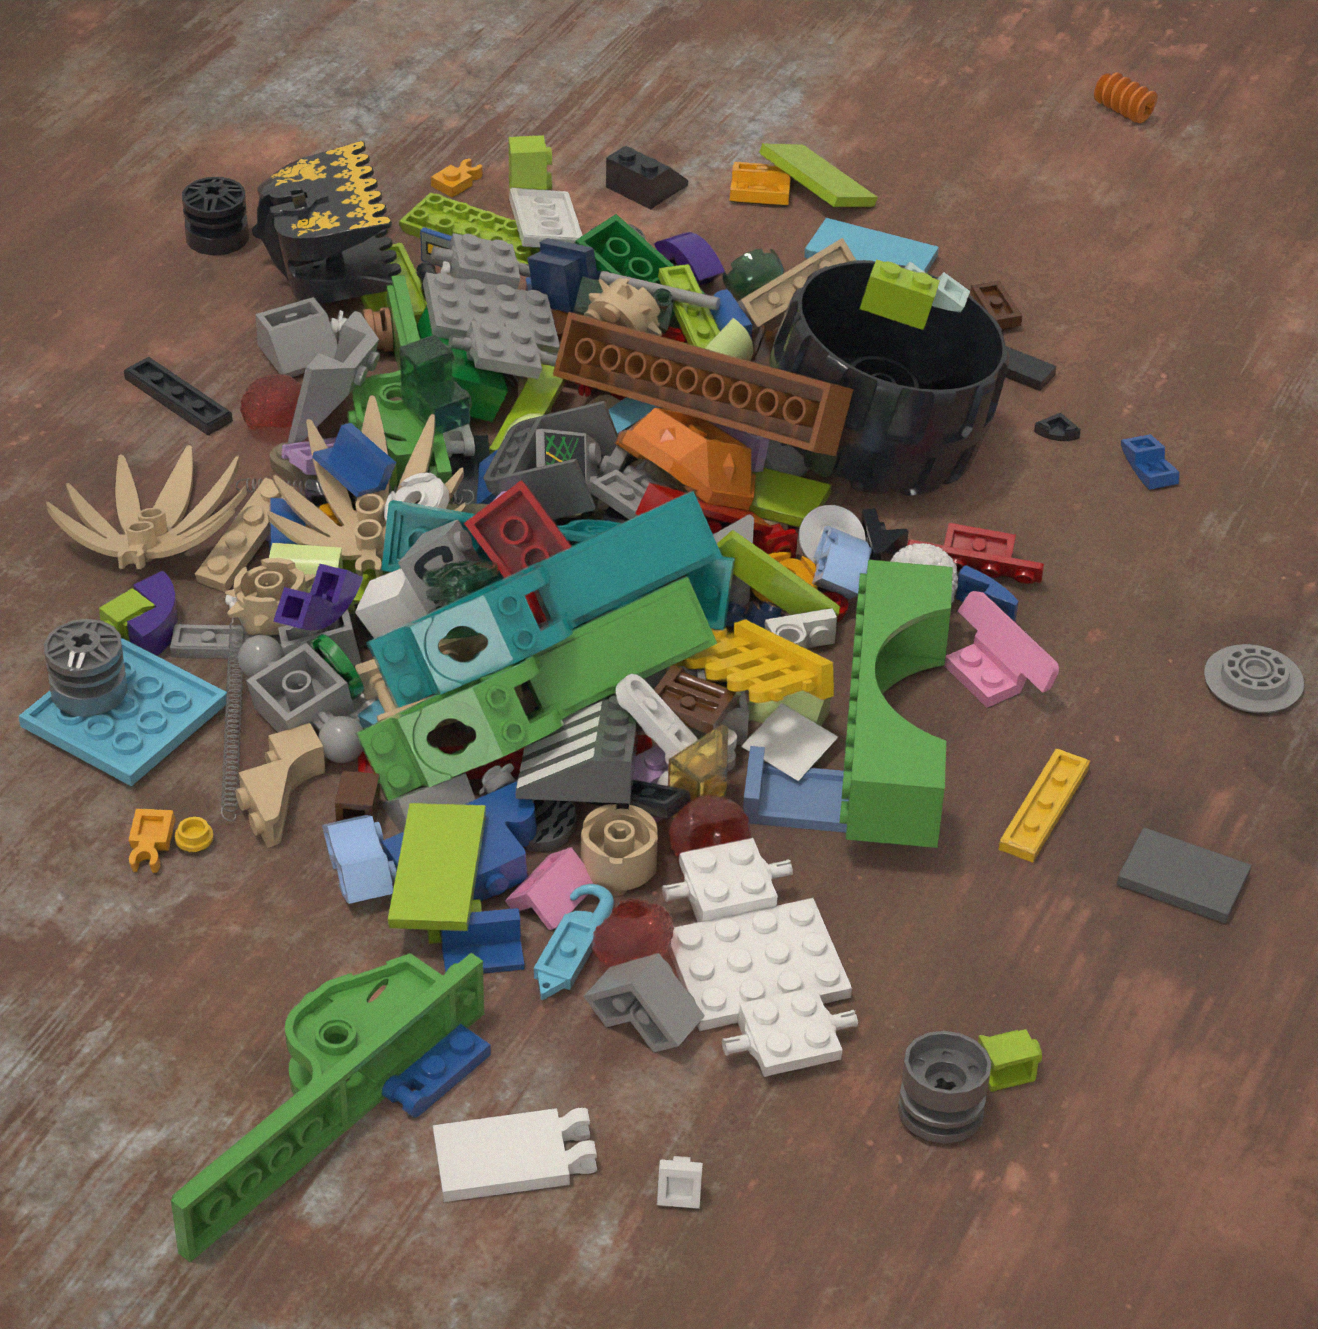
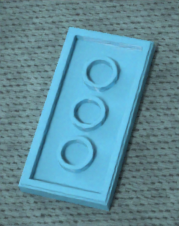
[804,218,939,273]

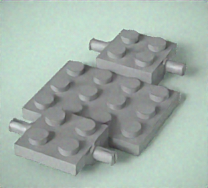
[423,233,560,379]

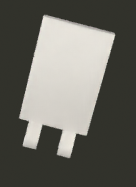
[433,1108,597,1202]

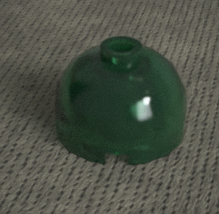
[722,248,785,302]

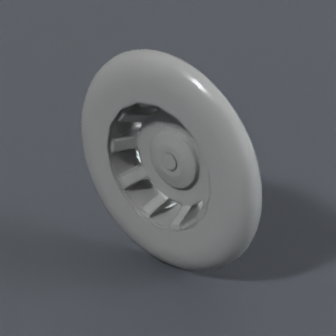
[1204,644,1304,713]

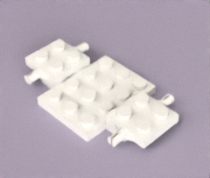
[662,838,858,1077]

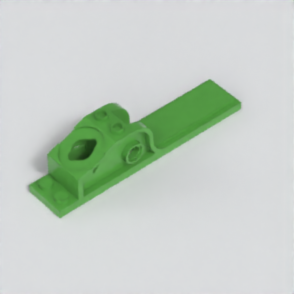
[348,275,453,504]
[355,577,717,801]
[171,953,484,1262]

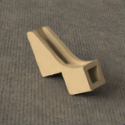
[235,723,325,848]

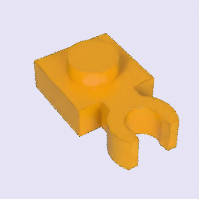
[431,158,483,198]
[128,809,176,873]

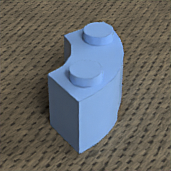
[812,526,872,599]
[322,815,397,904]

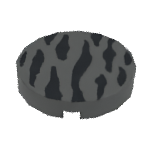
[525,799,577,852]

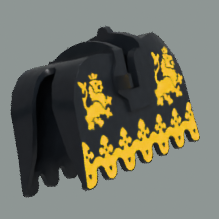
[252,141,401,303]

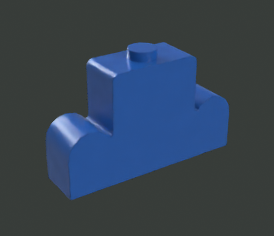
[382,781,537,902]

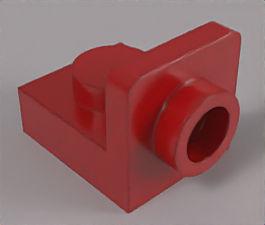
[762,523,798,558]

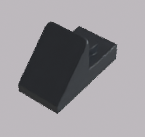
[861,508,909,562]

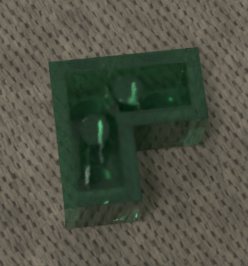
[400,335,472,436]

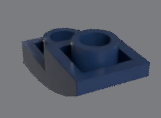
[726,600,785,629]

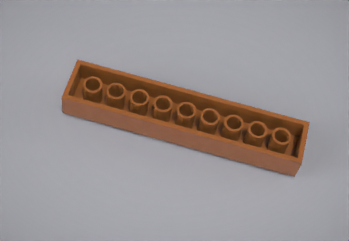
[552,312,853,456]

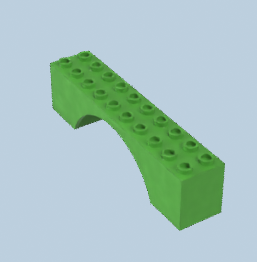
[839,560,953,848]

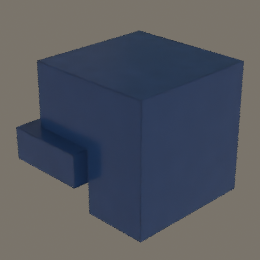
[528,238,603,313]

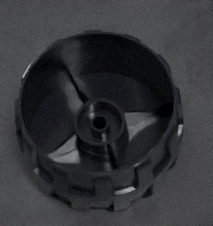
[768,260,1009,496]

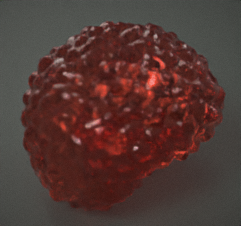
[240,374,301,430]
[669,794,751,860]
[592,898,674,967]

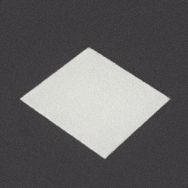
[741,703,838,781]

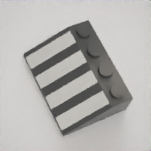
[516,695,638,804]

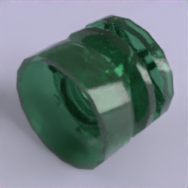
[423,560,499,639]

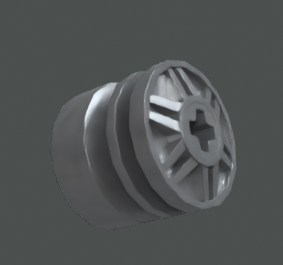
[44,619,128,717]
[898,1031,991,1143]

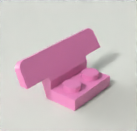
[944,591,1059,708]

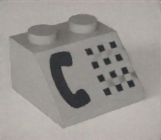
[398,520,491,614]

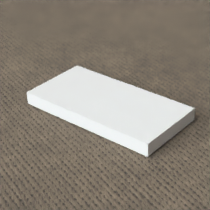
[509,188,583,247]

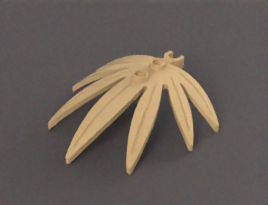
[267,395,466,578]
[46,445,247,569]

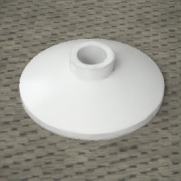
[799,505,866,565]

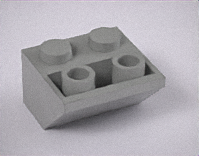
[255,297,338,379]

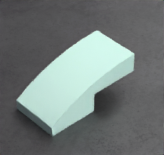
[904,262,970,312]

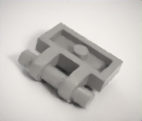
[590,466,670,520]

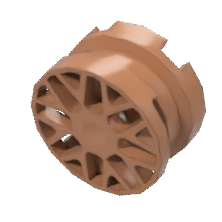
[363,307,393,352]

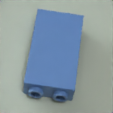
[742,746,849,833]

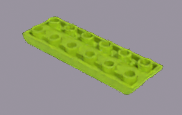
[399,192,541,264]

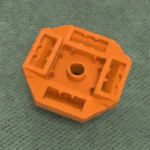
[615,408,756,510]

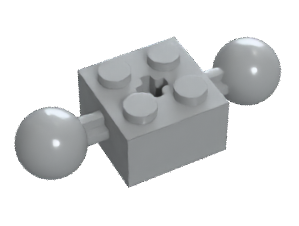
[238,635,363,763]

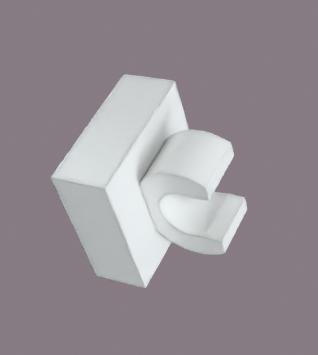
[657,1156,703,1208]

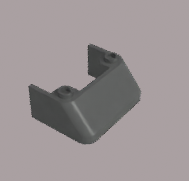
[483,401,618,522]

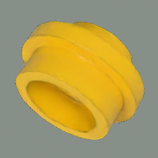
[175,817,213,852]

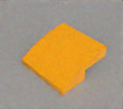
[729,162,791,205]

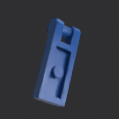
[382,1024,491,1118]

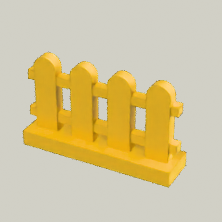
[684,619,834,703]

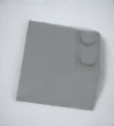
[287,311,380,444]

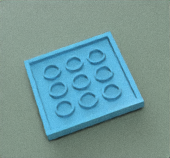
[19,638,227,786]

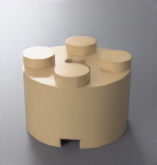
[581,804,658,896]

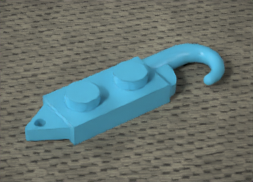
[534,884,614,1000]

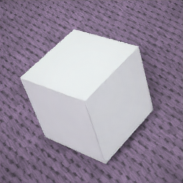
[355,569,427,639]

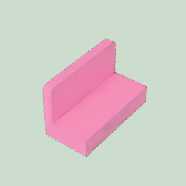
[505,847,593,930]

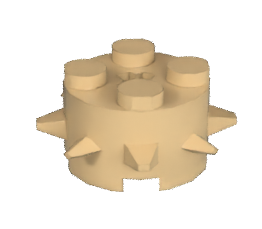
[584,278,662,336]
[225,558,315,636]

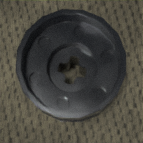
[182,177,249,256]

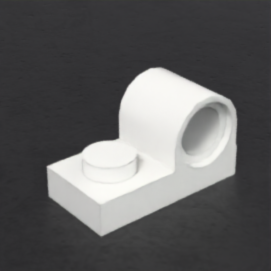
[765,608,837,649]

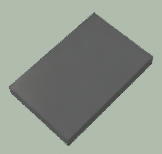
[1117,827,1252,924]

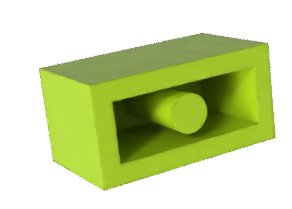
[508,135,552,191]
[860,259,940,330]

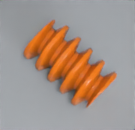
[1094,72,1158,124]

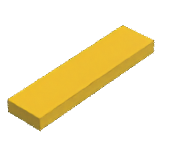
[998,748,1090,863]

